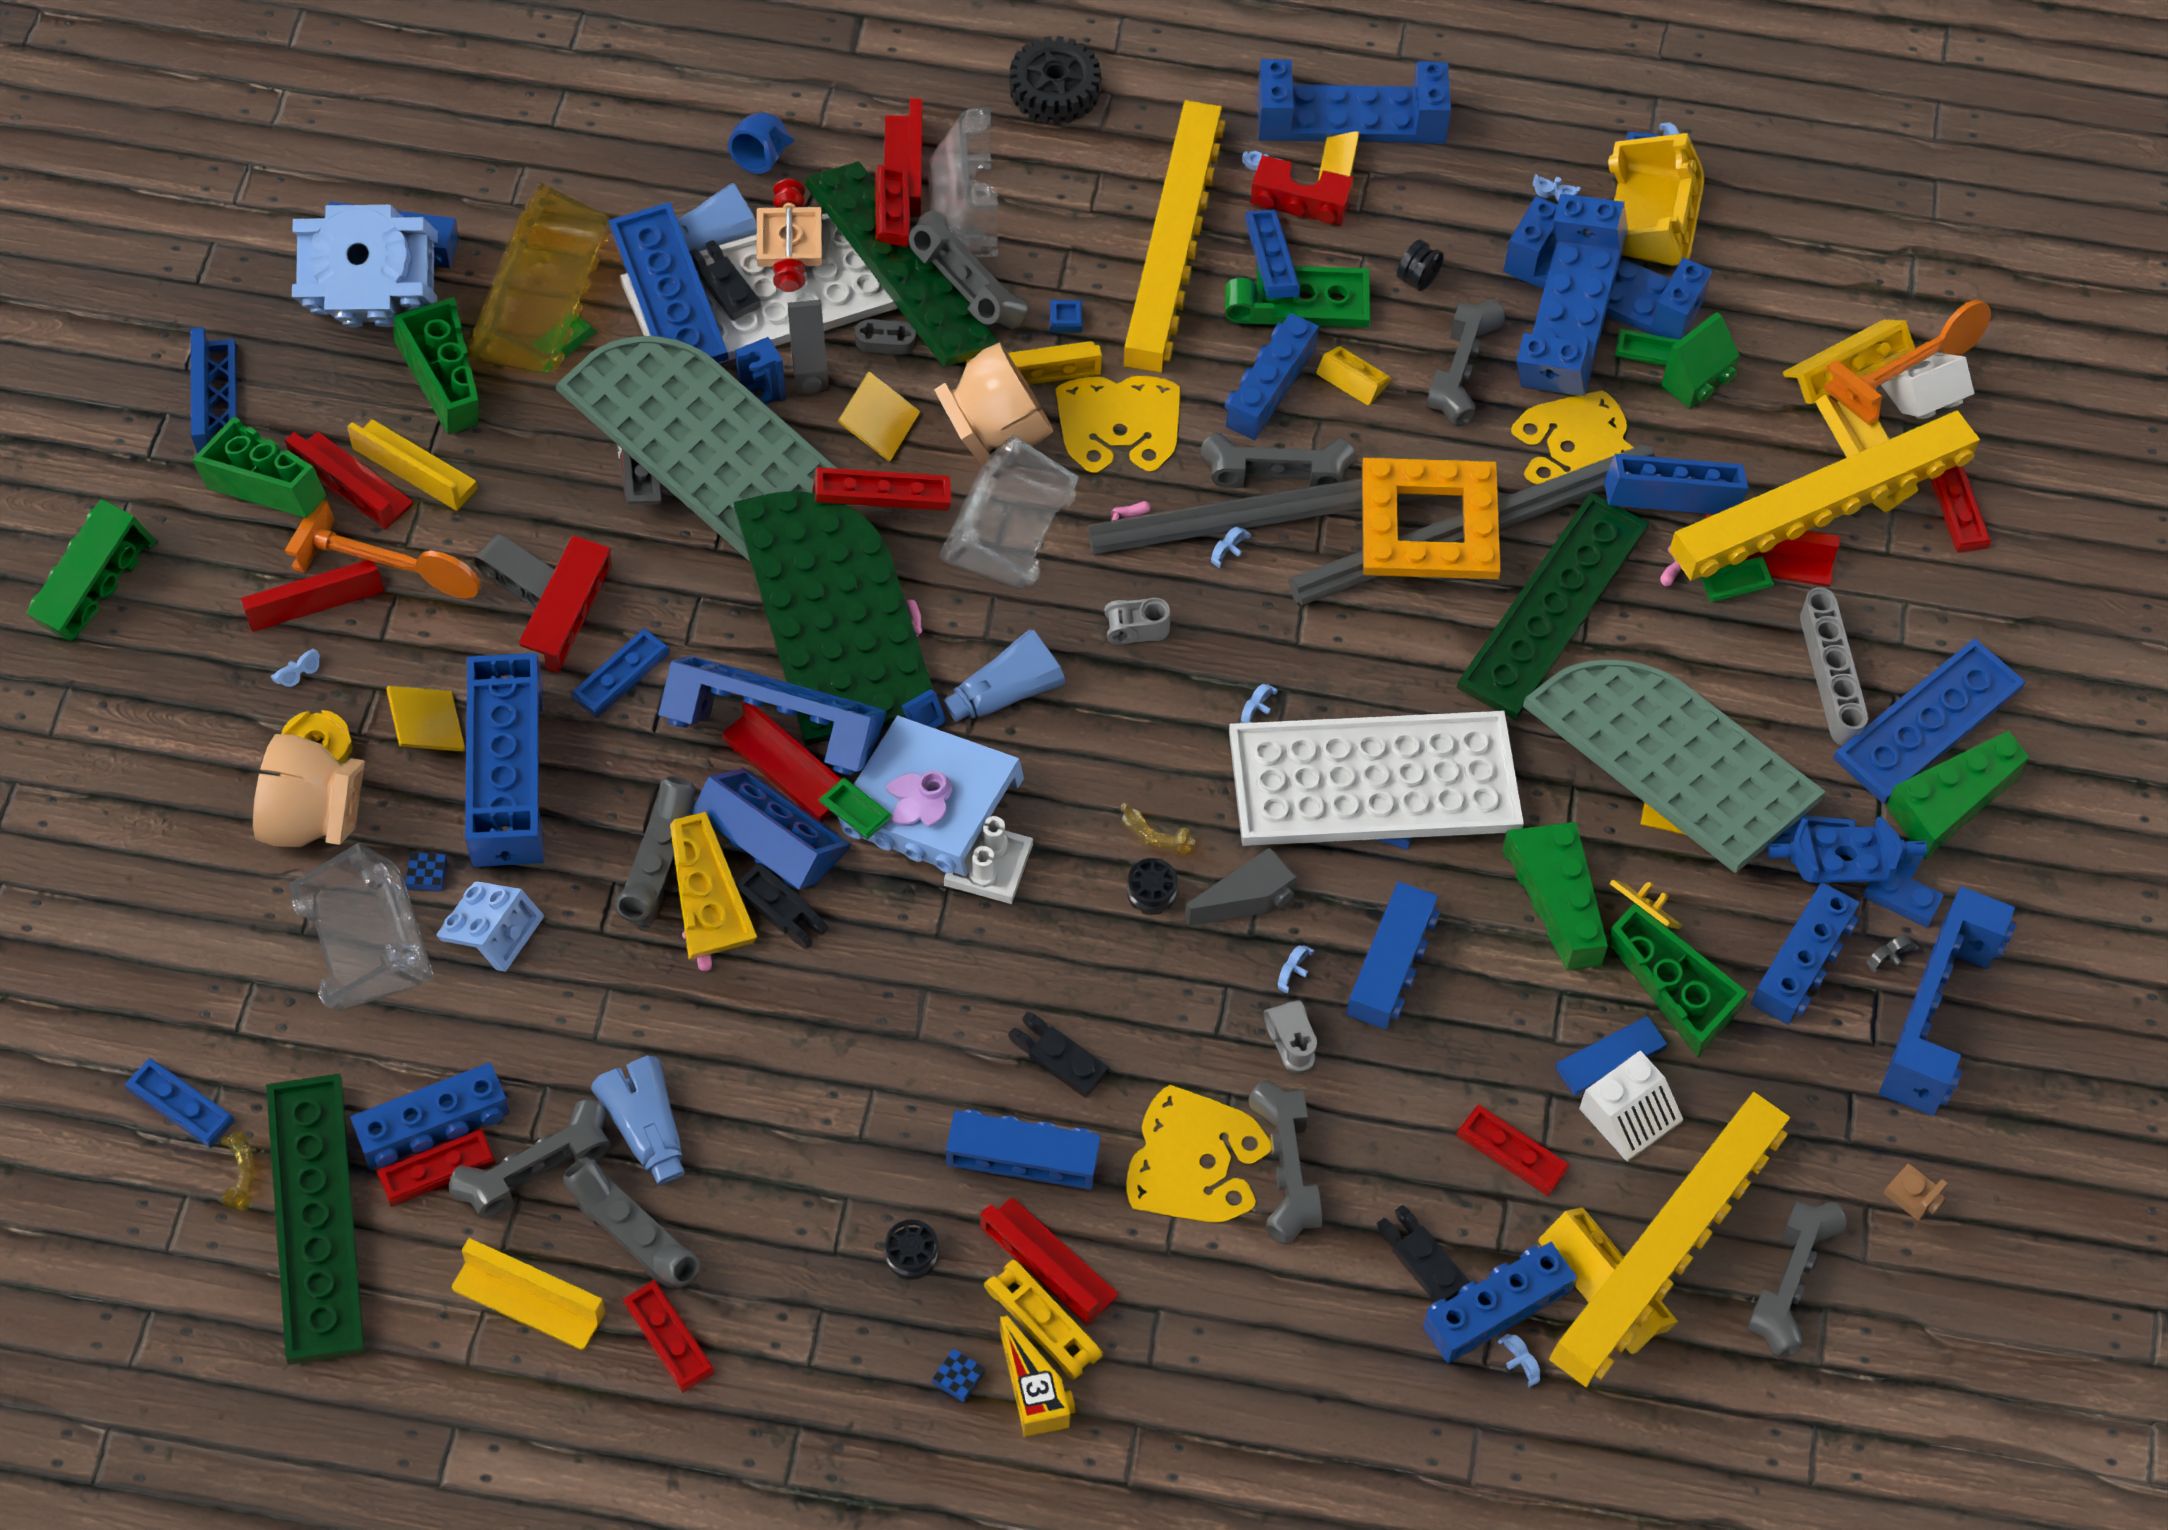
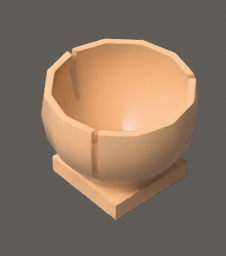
[934,342,1053,467]
[253,734,365,847]

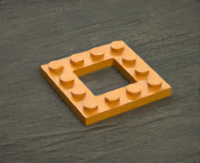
[1362,458,1500,579]

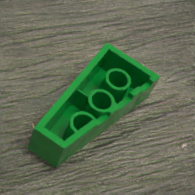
[393,297,478,435]
[192,416,327,518]
[26,499,157,643]
[1886,731,2029,860]
[1502,822,1608,970]
[1609,903,1748,1058]

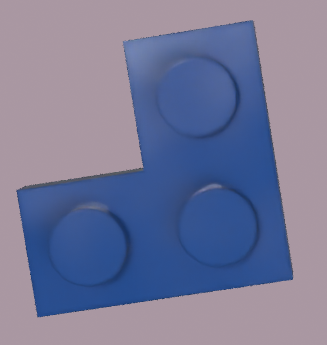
[1862,855,1944,928]

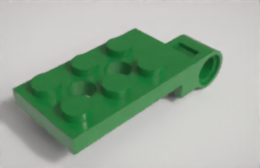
[1225,265,1370,328]

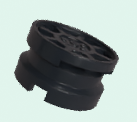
[1397,239,1444,291]
[1127,858,1178,915]
[885,1219,938,1280]

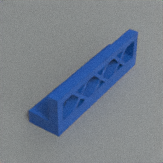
[191,327,237,454]

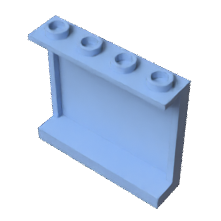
[838,715,1024,876]

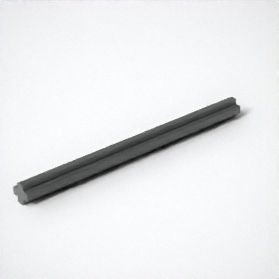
[1289,444,1654,606]
[1087,459,1478,554]

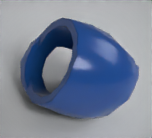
[728,112,794,174]

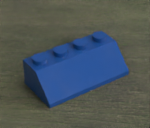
[691,768,851,889]

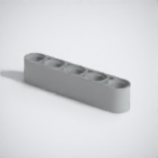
[1800,587,1868,746]

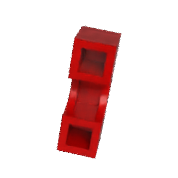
[1250,155,1354,226]

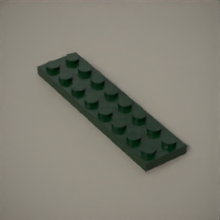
[805,161,999,367]
[1456,492,1649,721]
[266,1073,365,1365]

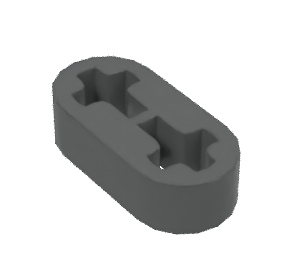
[855,319,916,355]

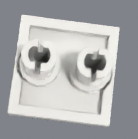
[944,816,1033,904]

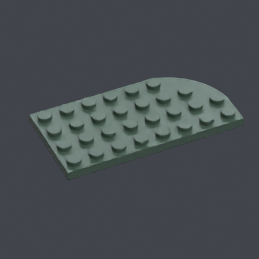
[556,336,836,560]
[1523,660,1826,873]

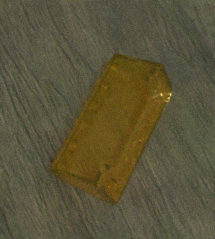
[467,182,610,374]

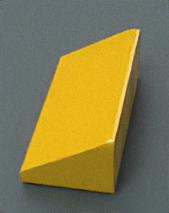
[1318,132,1359,181]
[1317,346,1392,405]

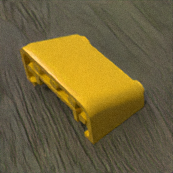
[1608,133,1704,266]

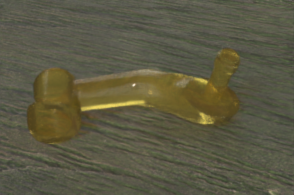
[1121,803,1196,856]
[221,1131,255,1211]

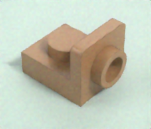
[1883,1163,1948,1221]

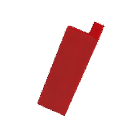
[884,98,923,217]
[285,432,413,530]
[812,467,951,511]
[1705,514,1840,587]
[519,536,612,674]
[241,560,384,632]
[722,701,841,823]
[980,1198,1117,1326]

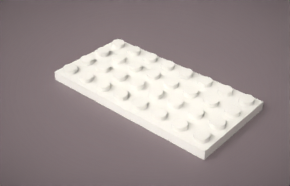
[620,213,898,364]
[1229,711,1524,846]

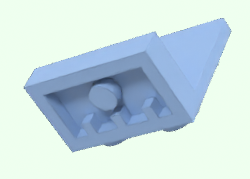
[436,881,544,972]

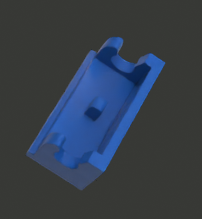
[735,337,786,405]

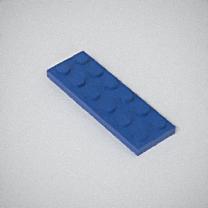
[608,202,729,363]
[1833,638,2025,804]

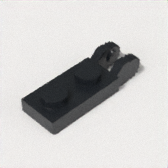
[689,240,761,321]
[735,863,828,950]
[1008,1011,1109,1098]
[1377,1205,1470,1302]

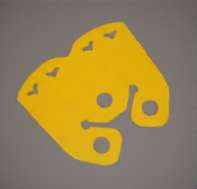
[1055,376,1180,473]
[1511,390,1634,491]
[1126,1085,1271,1222]

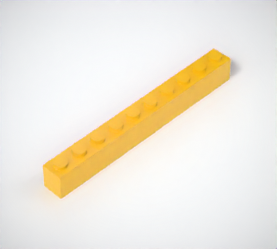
[1123,100,1226,373]
[1669,410,1980,581]
[1548,1092,1790,1387]

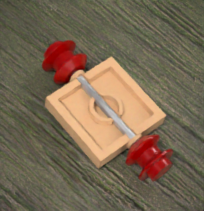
[757,178,822,292]

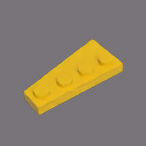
[670,812,757,960]

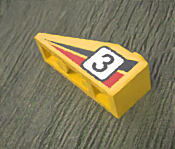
[1000,1316,1075,1437]

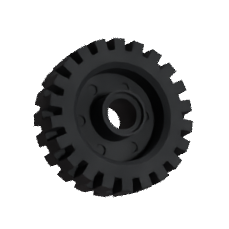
[1009,36,1101,125]

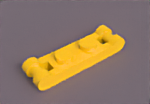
[984,1259,1103,1381]

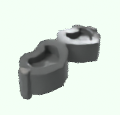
[1866,935,1919,974]

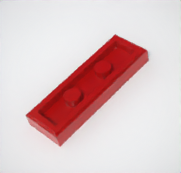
[875,165,910,247]
[1930,466,1991,553]
[1456,1104,1570,1197]
[376,1128,496,1207]
[622,1280,715,1393]

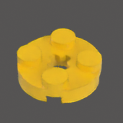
[281,710,353,764]

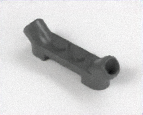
[909,211,1028,329]
[1426,299,1505,426]
[1200,433,1355,488]
[615,776,696,925]
[1248,1080,1322,1244]
[449,1099,611,1219]
[563,1158,701,1290]
[1747,1200,1847,1358]

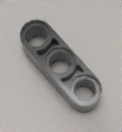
[473,534,555,609]

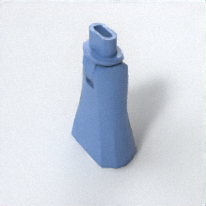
[677,183,757,251]
[943,629,1066,722]
[591,1056,685,1185]

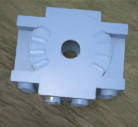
[292,205,438,327]

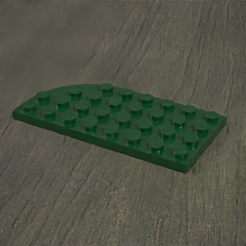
[733,491,933,746]

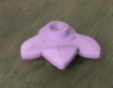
[886,771,952,827]

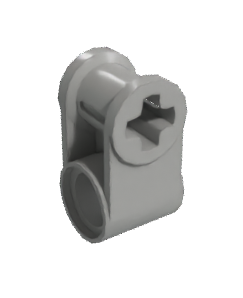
[1104,598,1170,645]
[1264,1000,1317,1074]

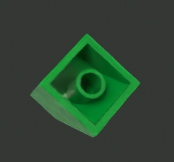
[1661,312,1740,409]

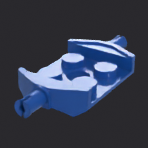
[1767,817,1927,883]

